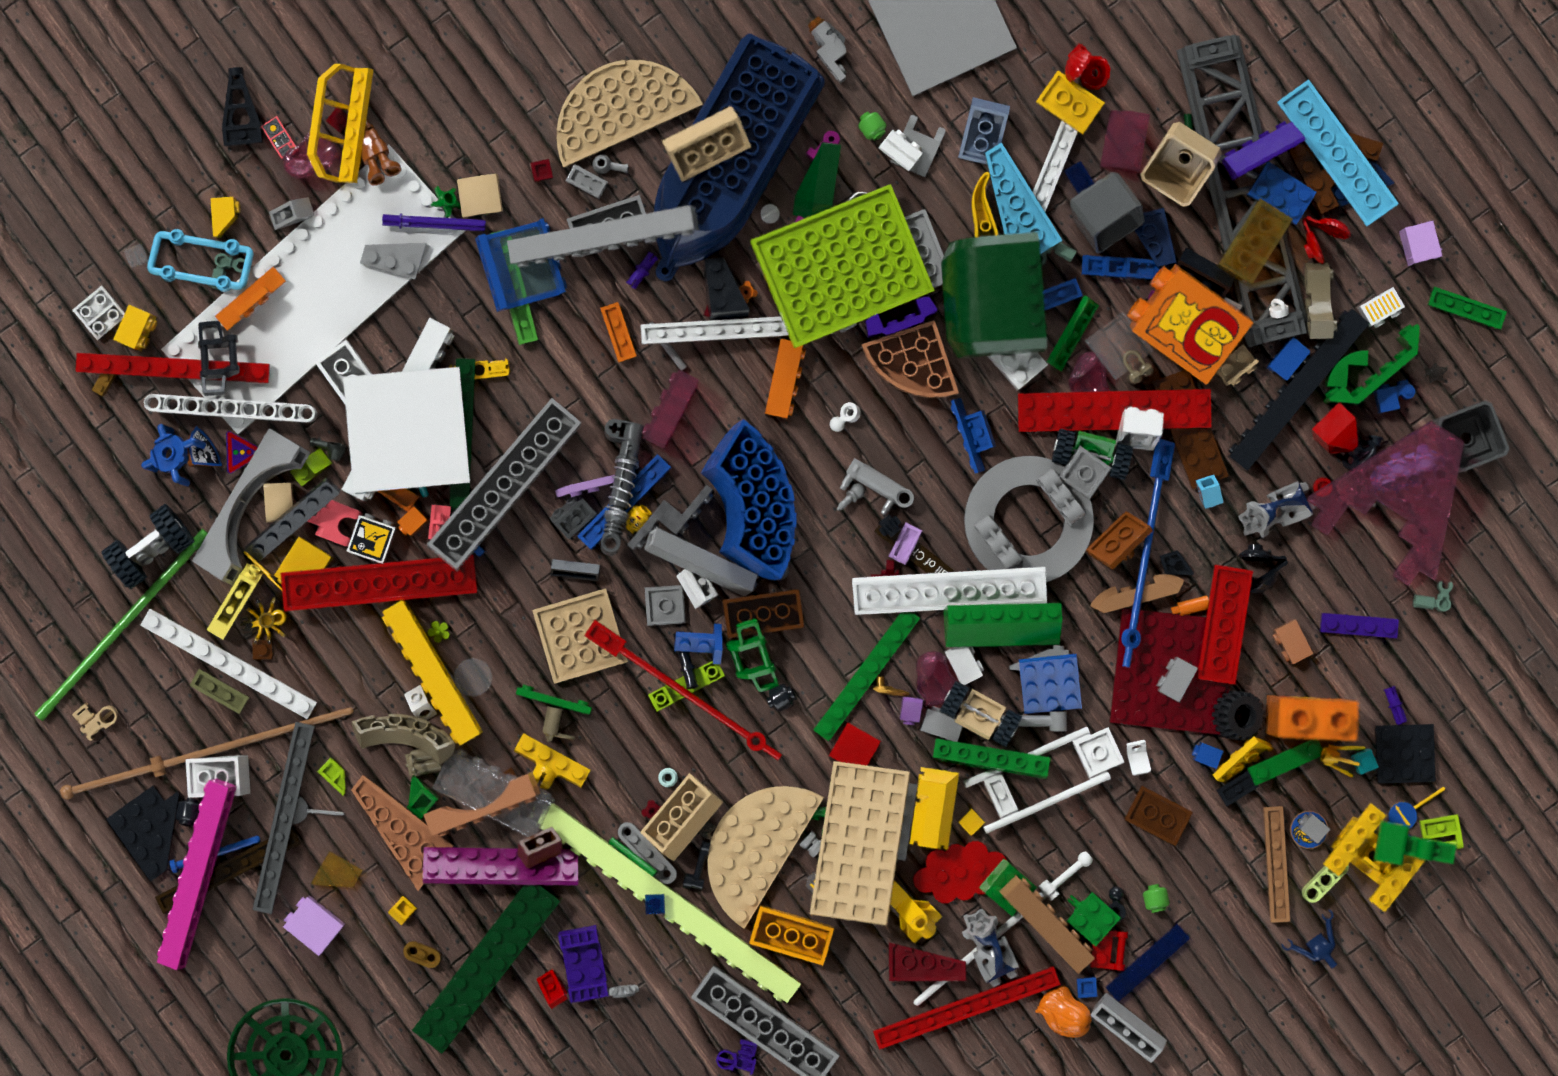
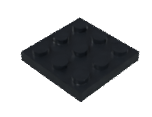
[1375,724,1436,783]

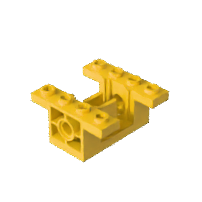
[1323,803,1425,912]

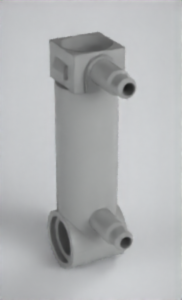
[840,458,914,516]

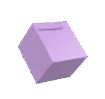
[1399,221,1442,266]

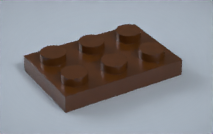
[1124,785,1193,846]

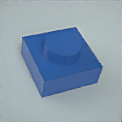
[1076,977,1097,998]

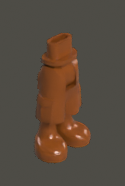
[361,119,402,186]

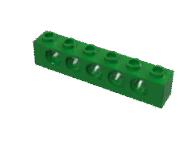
[933,739,1051,779]

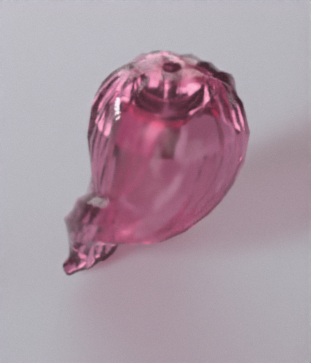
[283,132,340,179]
[1069,352,1110,392]
[916,651,957,706]

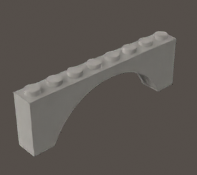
[192,428,311,585]

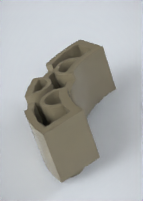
[1304,262,1337,339]

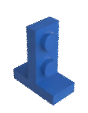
[674,623,722,664]

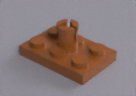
[1086,511,1153,570]

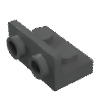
[550,495,597,540]

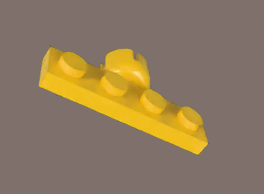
[514,733,591,790]

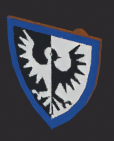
[187,426,222,467]

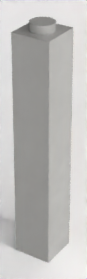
[644,528,757,597]

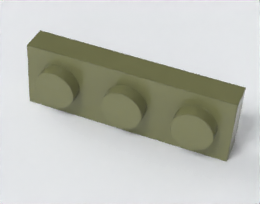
[189,669,250,714]

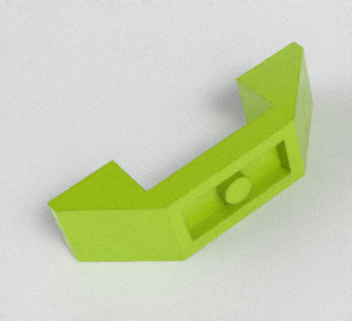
[648,661,725,711]

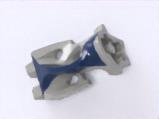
[1238,481,1317,538]
[962,909,1019,987]

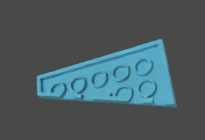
[985,143,1062,254]

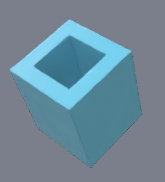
[1196,475,1223,509]

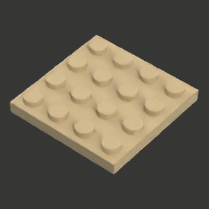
[532,588,628,684]

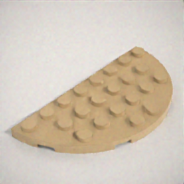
[557,60,703,168]
[707,786,824,929]

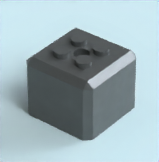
[1070,172,1145,253]
[1430,401,1510,474]

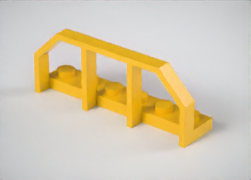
[307,64,374,183]

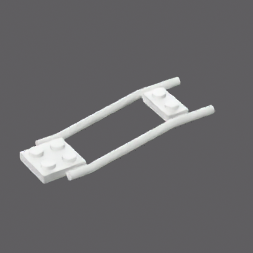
[963,727,1124,834]

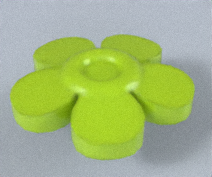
[428,621,450,643]

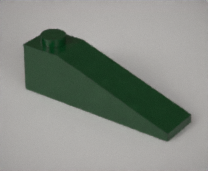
[792,142,841,219]

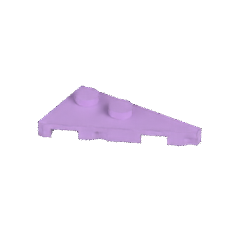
[555,475,615,498]

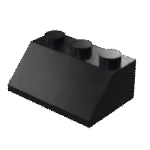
[1177,248,1236,298]

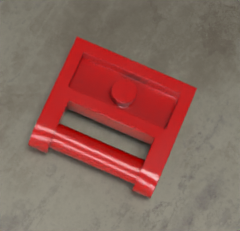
[1090,930,1129,971]

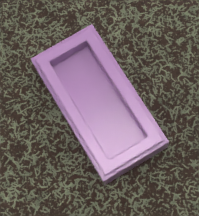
[888,522,922,565]

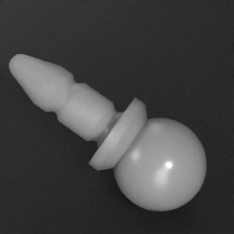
[837,483,865,511]

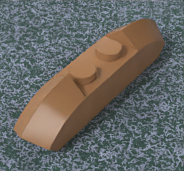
[1090,574,1184,613]

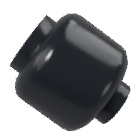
[767,684,797,712]
[176,798,199,827]

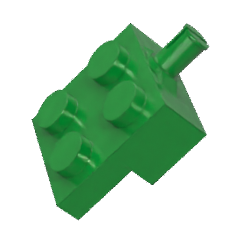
[1066,892,1121,947]

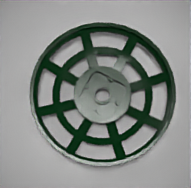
[227,998,343,1076]

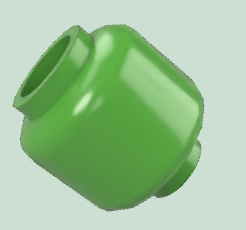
[858,111,887,141]
[1143,884,1170,913]

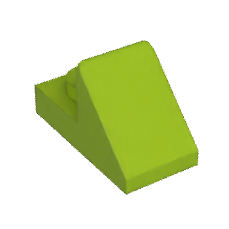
[290,448,332,487]

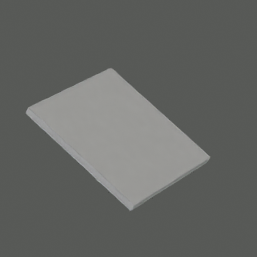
[868,0,1017,97]

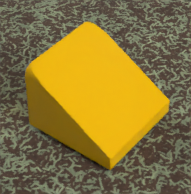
[958,808,985,836]
[388,896,417,925]

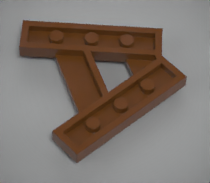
[1288,132,1383,215]

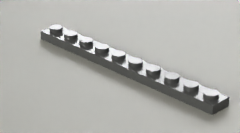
[253,721,315,914]

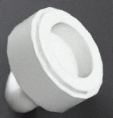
[761,204,780,224]
[1269,299,1289,318]

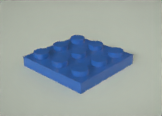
[1019,654,1082,714]

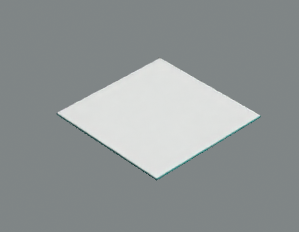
[343,367,470,493]

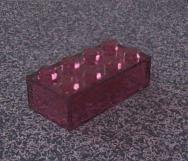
[642,369,700,450]

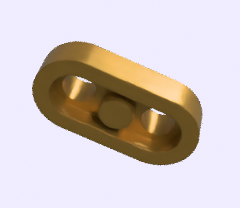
[403,941,441,968]

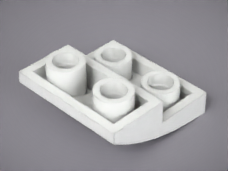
[72,285,125,340]

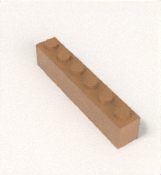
[999,876,1095,974]

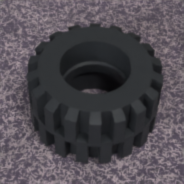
[1212,691,1265,740]

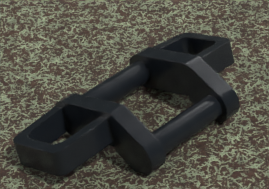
[198,321,240,396]

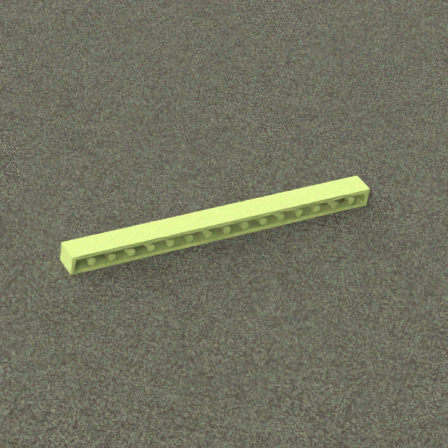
[538,802,801,1003]

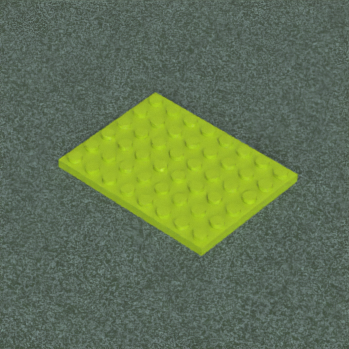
[750,184,935,348]

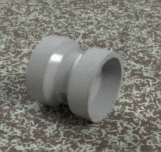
[799,831,821,858]

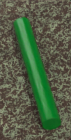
[608,837,658,877]

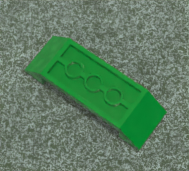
[1323,324,1420,406]

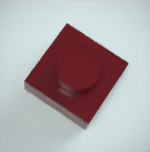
[326,108,348,134]
[530,159,553,182]

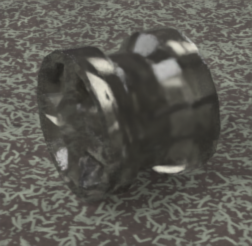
[697,821,717,840]

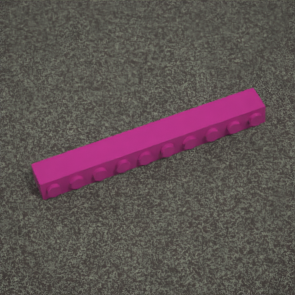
[157,779,237,970]

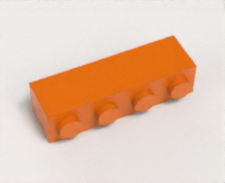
[765,339,806,419]

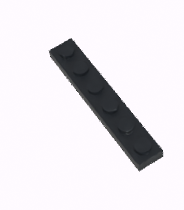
[245,477,340,562]

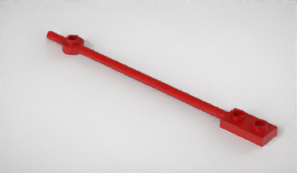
[584,620,782,761]

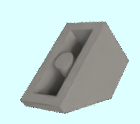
[269,197,314,230]

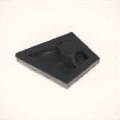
[1159,550,1194,575]

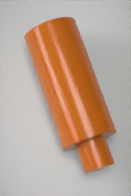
[1171,595,1209,616]

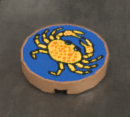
[1289,810,1328,849]

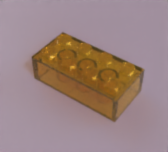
[1216,198,1293,286]

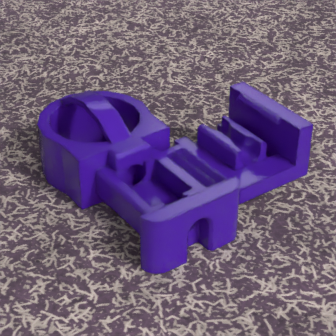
[716,1038,757,1075]

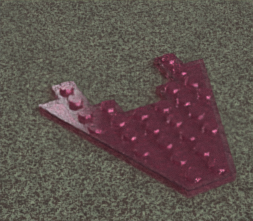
[1307,421,1464,586]

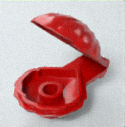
[1065,43,1110,90]
[1302,216,1351,264]

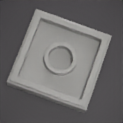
[1059,446,1111,499]
[645,585,686,626]

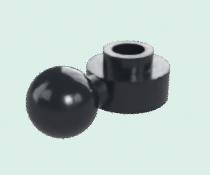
[1109,886,1126,922]

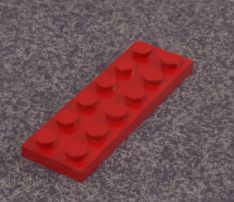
[1196,565,1253,685]

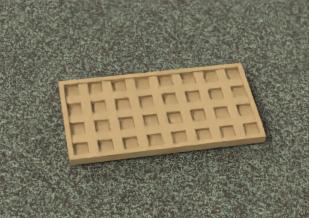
[810,761,910,926]

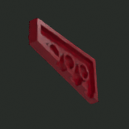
[889,942,967,981]

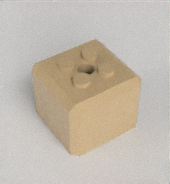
[1141,122,1222,207]

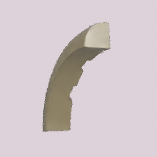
[352,714,455,765]

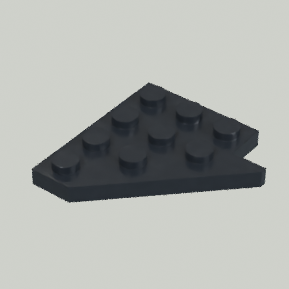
[106,785,180,882]

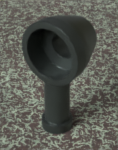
[310,437,347,461]

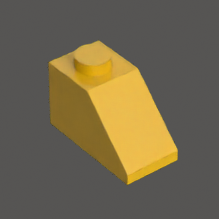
[210,197,240,238]

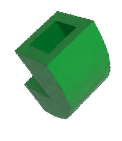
[1325,350,1369,388]

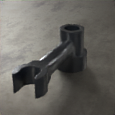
[682,840,710,891]

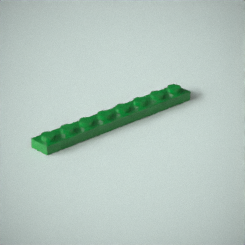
[813,612,920,741]

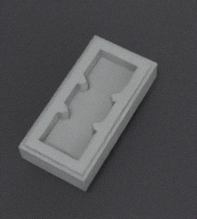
[565,164,608,199]

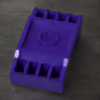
[865,297,937,338]
[558,925,610,1004]

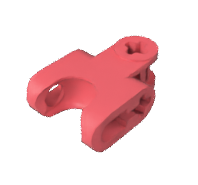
[307,500,363,547]

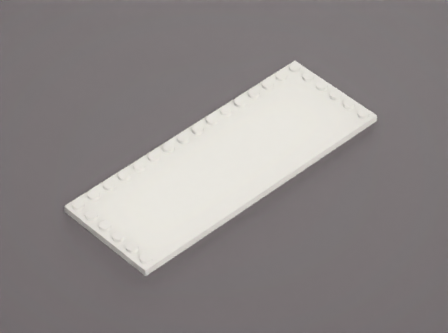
[161,145,466,435]

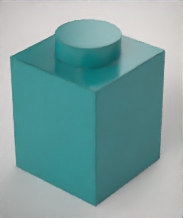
[1350,749,1379,775]

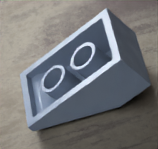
[958,97,1010,165]

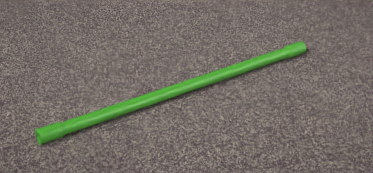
[34,529,208,721]

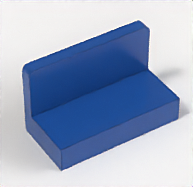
[1266,337,1310,380]

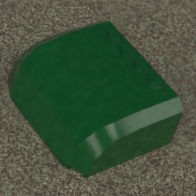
[941,232,1047,358]

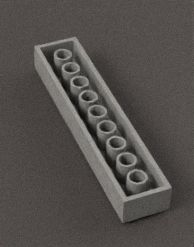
[427,398,581,571]

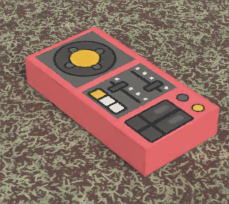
[261,116,298,159]

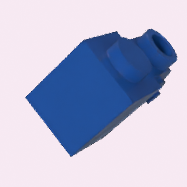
[1373,380,1415,414]

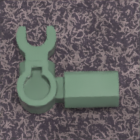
[1040,242,1077,265]
[209,253,245,290]
[1413,581,1453,612]

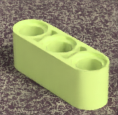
[1301,865,1349,903]

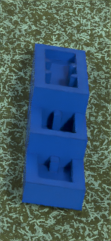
[1081,255,1161,280]

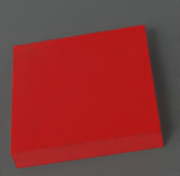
[829,722,881,766]

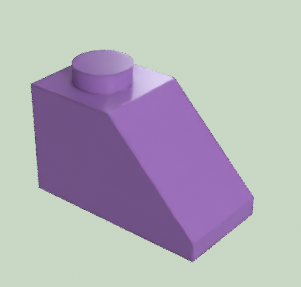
[900,696,923,725]

